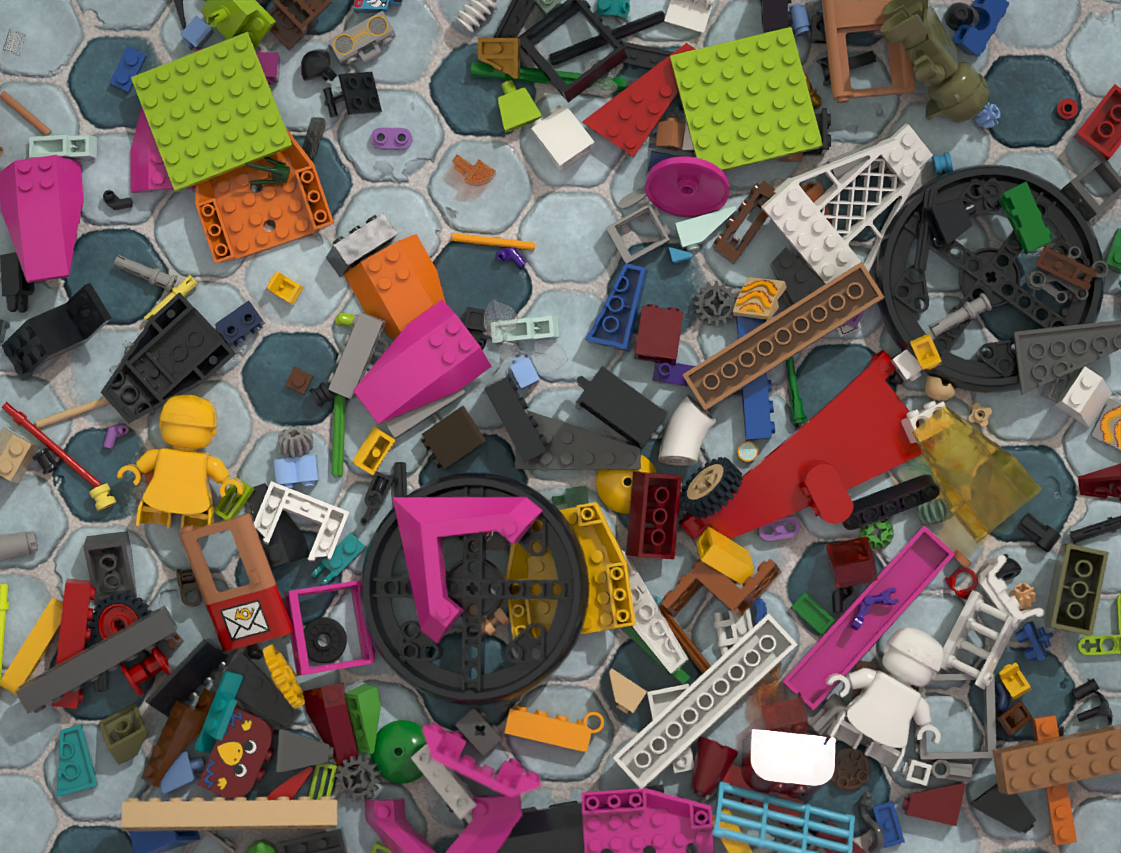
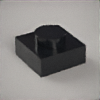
[464,307,488,332]

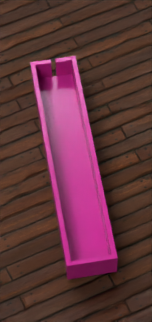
[781,526,955,710]

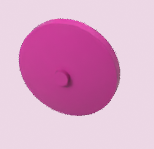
[645,157,730,218]

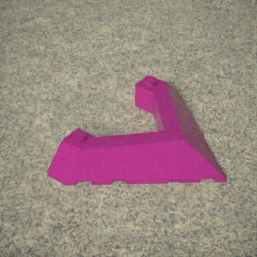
[392,497,543,644]
[365,794,522,853]

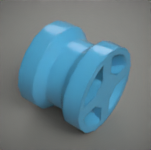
[932,152,953,175]

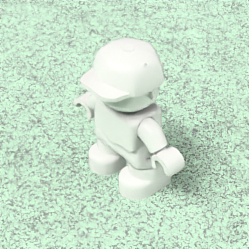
[825,627,944,772]

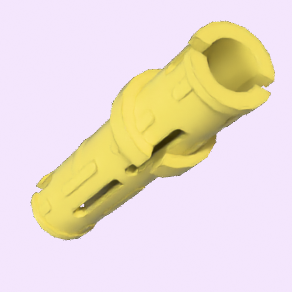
[144,274,199,320]

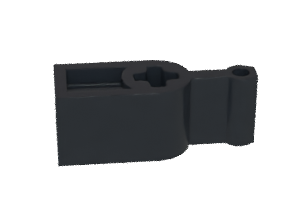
[360,471,394,527]

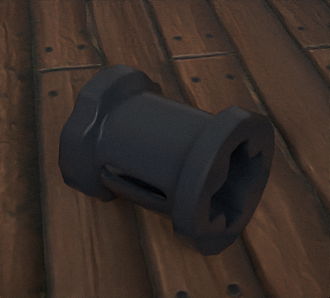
[32,447,60,475]

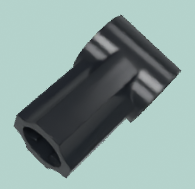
[1017,513,1061,553]

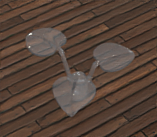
[474,299,568,394]

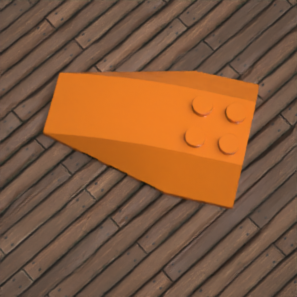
[344,234,446,342]

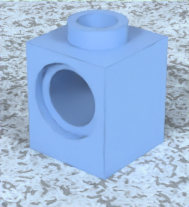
[510,356,540,390]

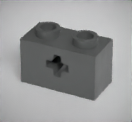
[455,707,503,756]

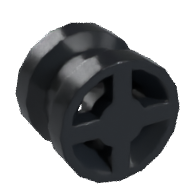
[309,382,334,408]

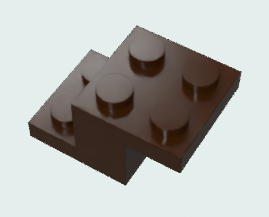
[268,0,332,50]

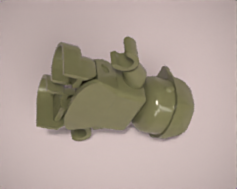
[880,0,990,123]

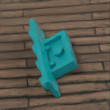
[194,671,243,753]

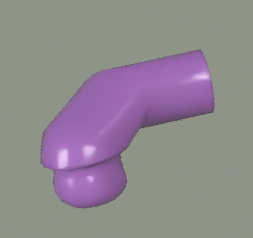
[103,423,129,449]

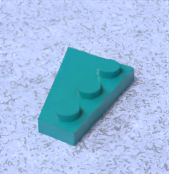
[57,724,98,797]

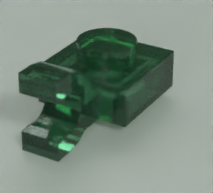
[551,486,589,508]

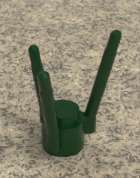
[246,157,290,186]

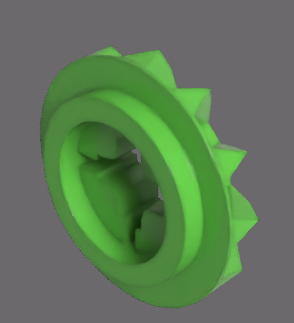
[860,518,894,549]

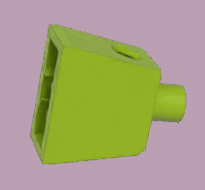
[498,80,542,134]

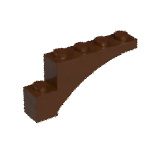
[141,688,216,787]

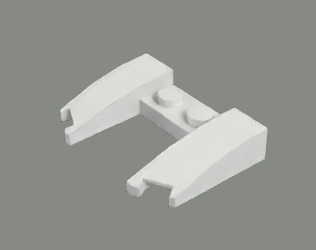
[254,481,349,561]

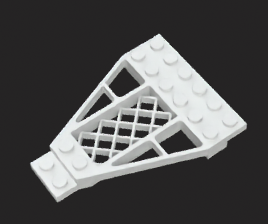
[761,123,933,284]

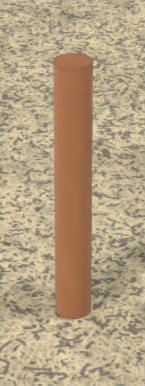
[0,91,52,136]

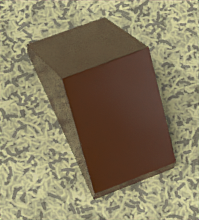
[995,700,1033,736]

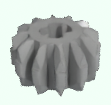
[278,425,314,458]

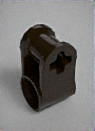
[176,568,202,607]

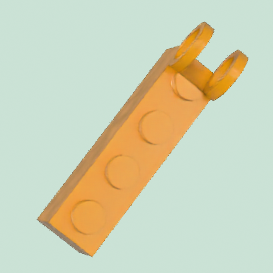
[504,705,604,752]

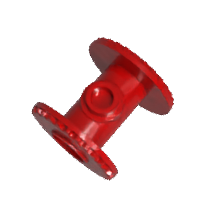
[119,646,173,697]

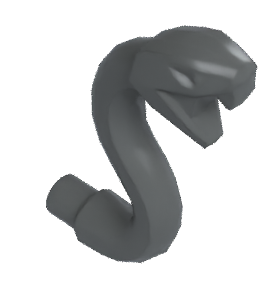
[859,791,885,853]

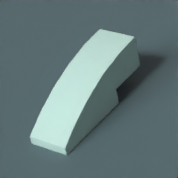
[29,135,97,159]
[491,316,559,343]

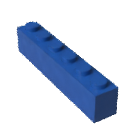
[736,316,775,441]

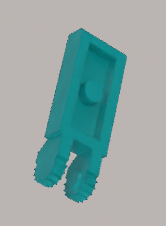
[311,532,366,586]

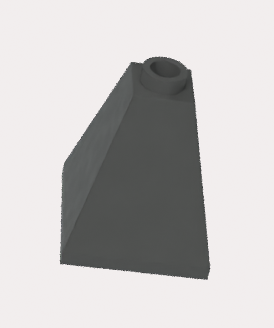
[276,728,333,772]

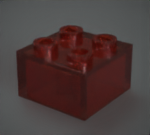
[825,536,878,589]
[761,697,808,735]

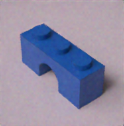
[952,0,1010,57]

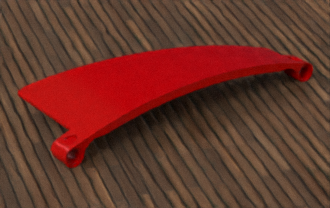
[679,350,934,540]

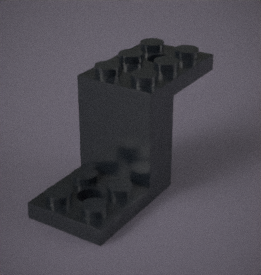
[1,283,112,381]

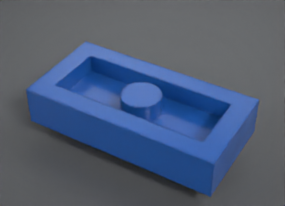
[110,46,147,93]
[872,801,905,848]

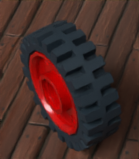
[90,593,152,643]

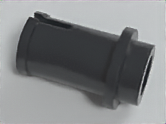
[1071,678,1100,701]

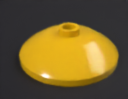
[596,455,657,514]

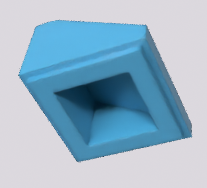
[668,247,693,265]

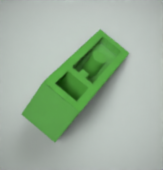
[344,684,381,754]

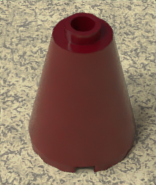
[691,737,738,798]

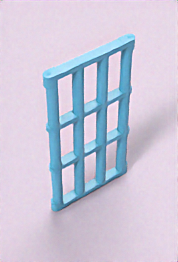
[712,781,855,853]

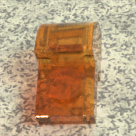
[452,155,496,186]

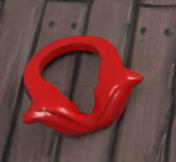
[945,567,978,600]

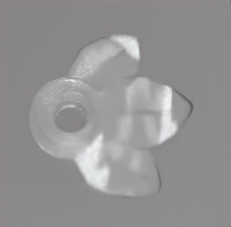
[584,57,618,96]

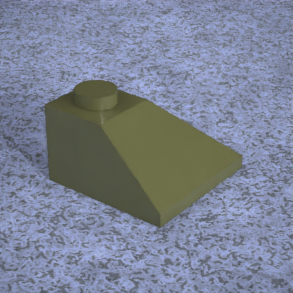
[99,702,147,765]

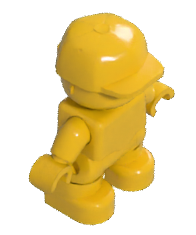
[117,395,245,536]

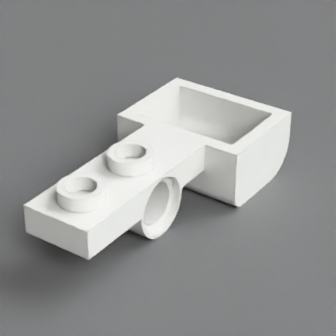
[647,684,694,773]

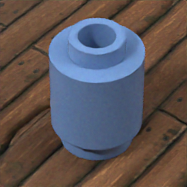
[789,4,812,36]

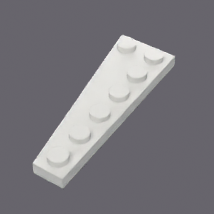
[621,550,689,674]

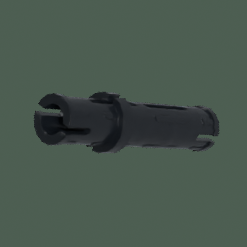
[1070,515,1121,544]

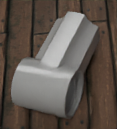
[808,693,847,736]
[930,759,973,783]

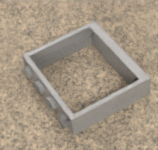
[912,673,996,759]

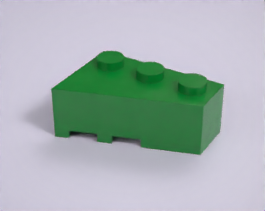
[998,182,1052,255]

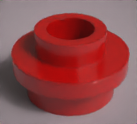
[1057,98,1078,119]

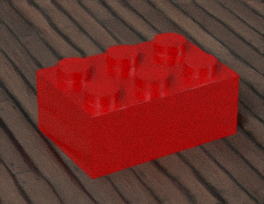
[1073,84,1121,161]

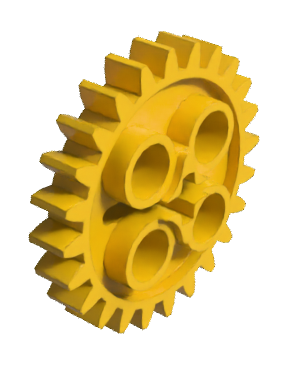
[263,644,305,709]

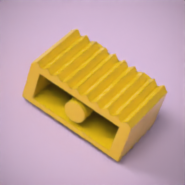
[352,426,395,475]

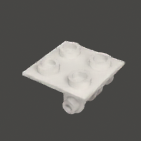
[664,0,714,34]

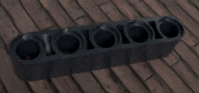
[842,474,940,530]

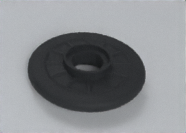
[303,617,347,663]

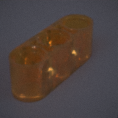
[757,662,781,710]

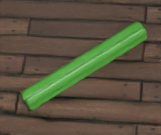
[331,394,346,477]

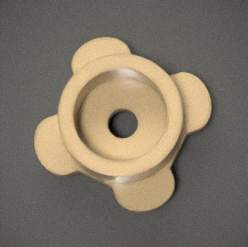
[968,403,992,427]

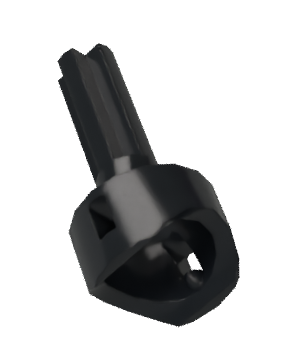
[816,50,876,86]

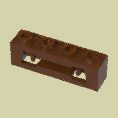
[713,180,776,265]

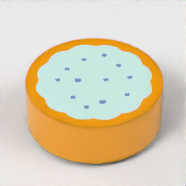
[737,441,758,462]

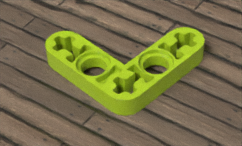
[1077,593,1121,655]

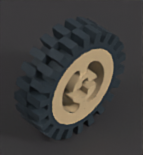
[680,457,743,519]

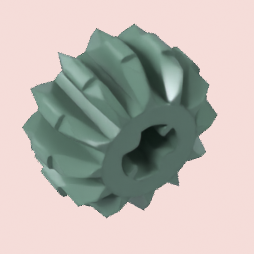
[917,498,954,526]

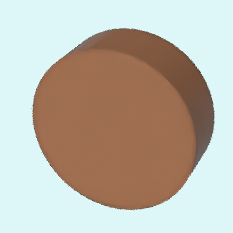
[953,549,972,569]

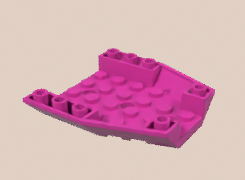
[423,722,542,798]
[581,788,714,853]

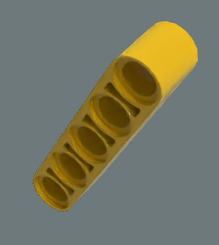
[0,597,63,696]

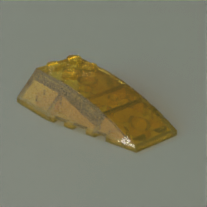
[912,406,1042,543]

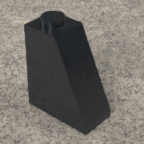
[970,783,1036,833]

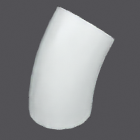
[658,395,716,466]

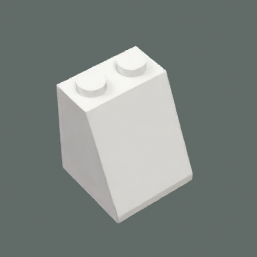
[531,105,594,172]
[1054,366,1112,428]

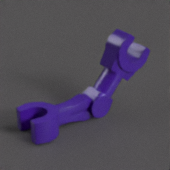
[850,588,899,631]

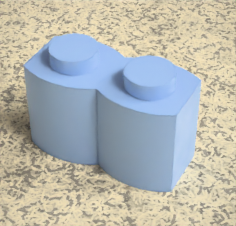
[274,455,319,488]

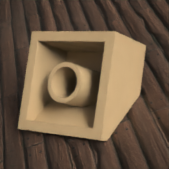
[609,668,647,714]

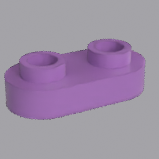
[371,128,413,150]
[758,516,800,541]

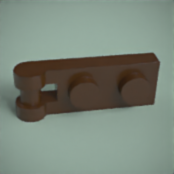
[1035,245,1098,290]

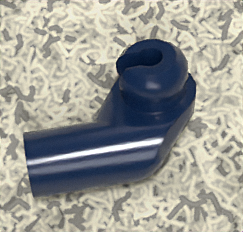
[995,681,1010,714]

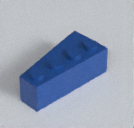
[585,263,648,352]

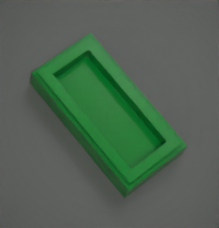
[790,592,835,636]

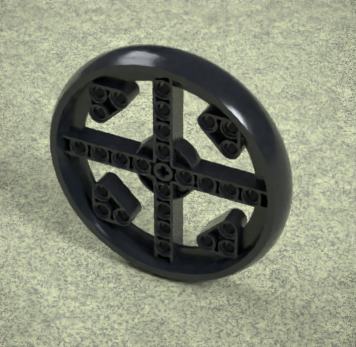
[875,164,1105,393]
[360,473,589,705]

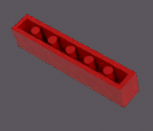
[52,578,96,709]

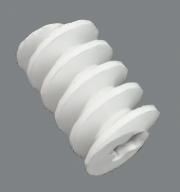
[453,0,498,33]

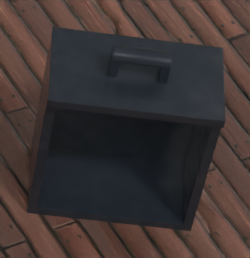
[575,366,668,450]

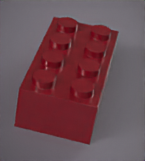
[626,471,682,559]

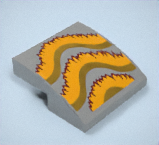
[1091,399,1121,452]

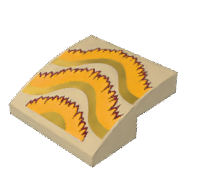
[733,277,787,320]

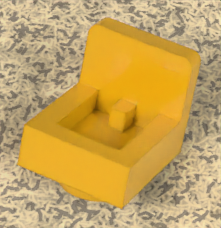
[266,271,304,305]
[910,334,941,370]
[999,663,1032,700]

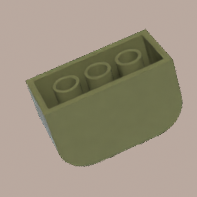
[1045,543,1109,636]

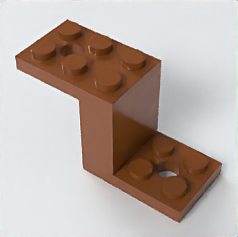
[661,559,782,619]

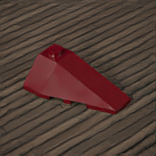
[1078,464,1121,501]
[302,683,359,767]

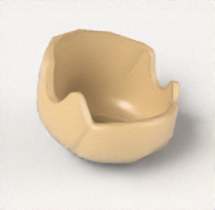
[925,376,956,402]

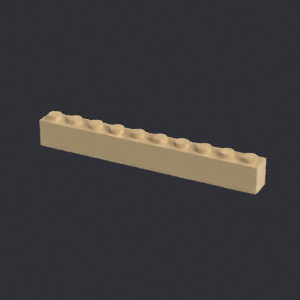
[122,796,337,831]

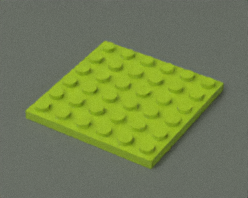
[670,27,823,171]
[131,32,293,192]

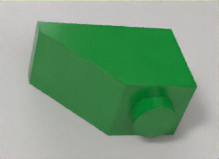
[1104,228,1121,274]

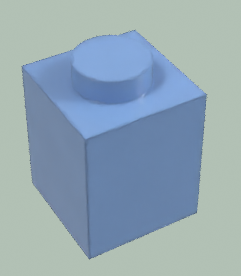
[180,15,214,50]

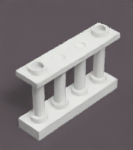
[941,590,1021,690]
[411,744,477,823]

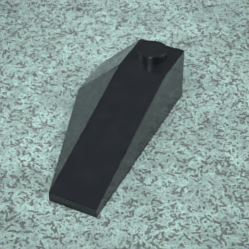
[248,483,310,569]

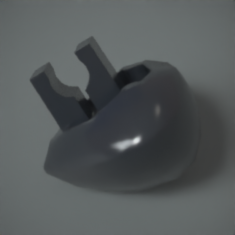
[300,49,337,82]

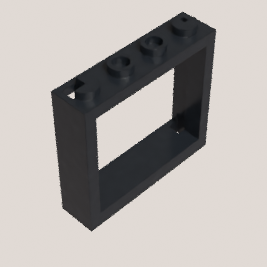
[517,0,628,103]

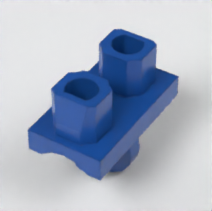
[1015,621,1054,661]

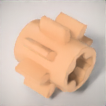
[1010,583,1036,609]

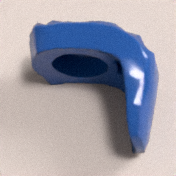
[753,598,767,625]

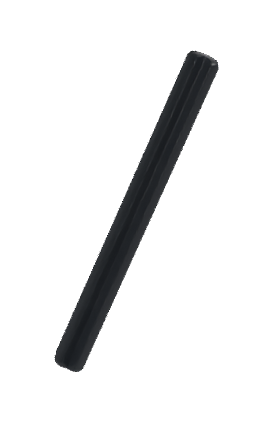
[549,10,665,65]

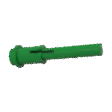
[785,357,807,424]

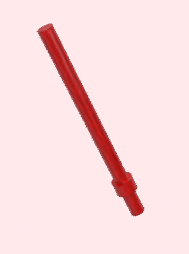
[1,402,102,488]

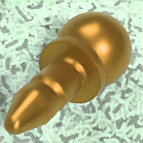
[804,73,822,110]

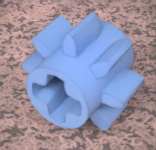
[974,102,1000,129]

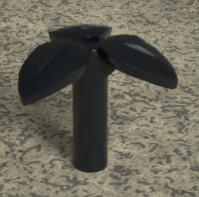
[1077,691,1113,726]

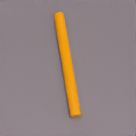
[452,233,535,251]

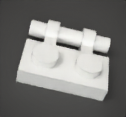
[713,609,753,655]

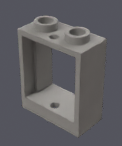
[606,203,671,264]

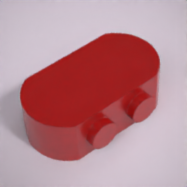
[801,461,854,524]

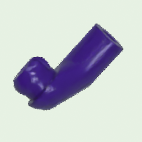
[496,248,527,269]

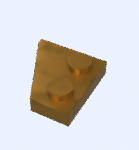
[478,38,520,79]

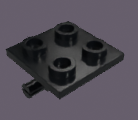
[323,72,382,118]

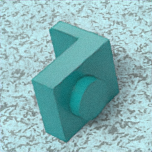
[596,0,630,19]

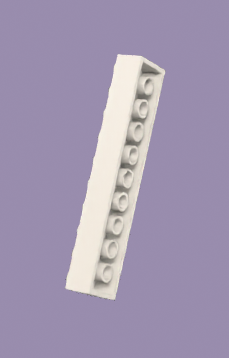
[613,613,798,789]

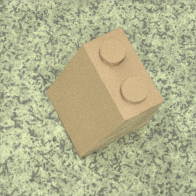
[0,427,40,484]

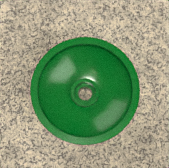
[371,720,427,784]

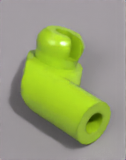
[335,312,355,329]

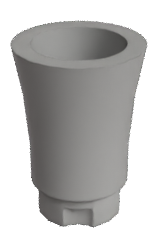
[0,531,38,562]

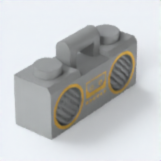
[328,11,396,66]

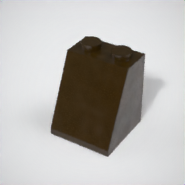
[421,405,487,470]

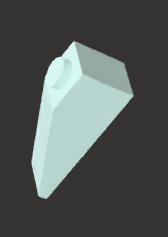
[675,206,737,251]

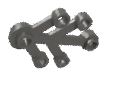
[1026,246,1109,304]

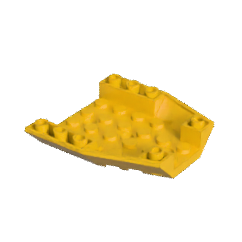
[505,502,636,640]

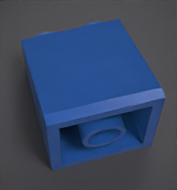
[128,800,200,853]

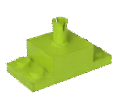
[201,0,276,49]

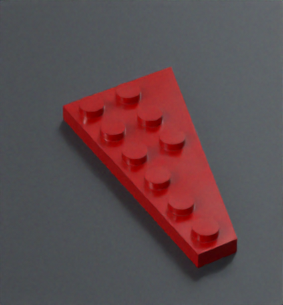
[582,43,696,158]

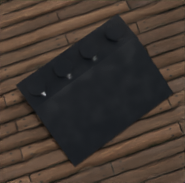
[145,639,229,717]

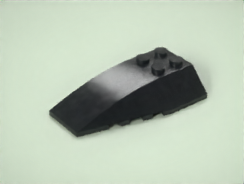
[100,292,236,424]

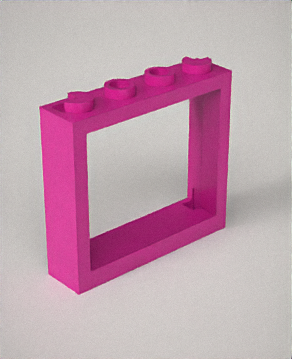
[283,580,376,676]

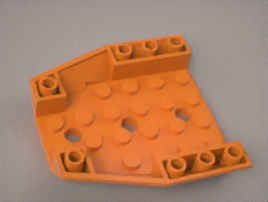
[195,128,334,264]

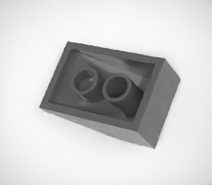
[83,531,137,603]

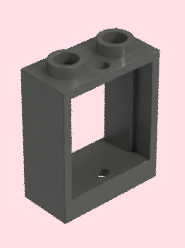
[1061,156,1121,221]

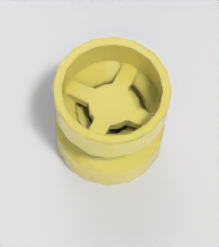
[89,483,117,511]

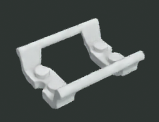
[977,555,1044,620]

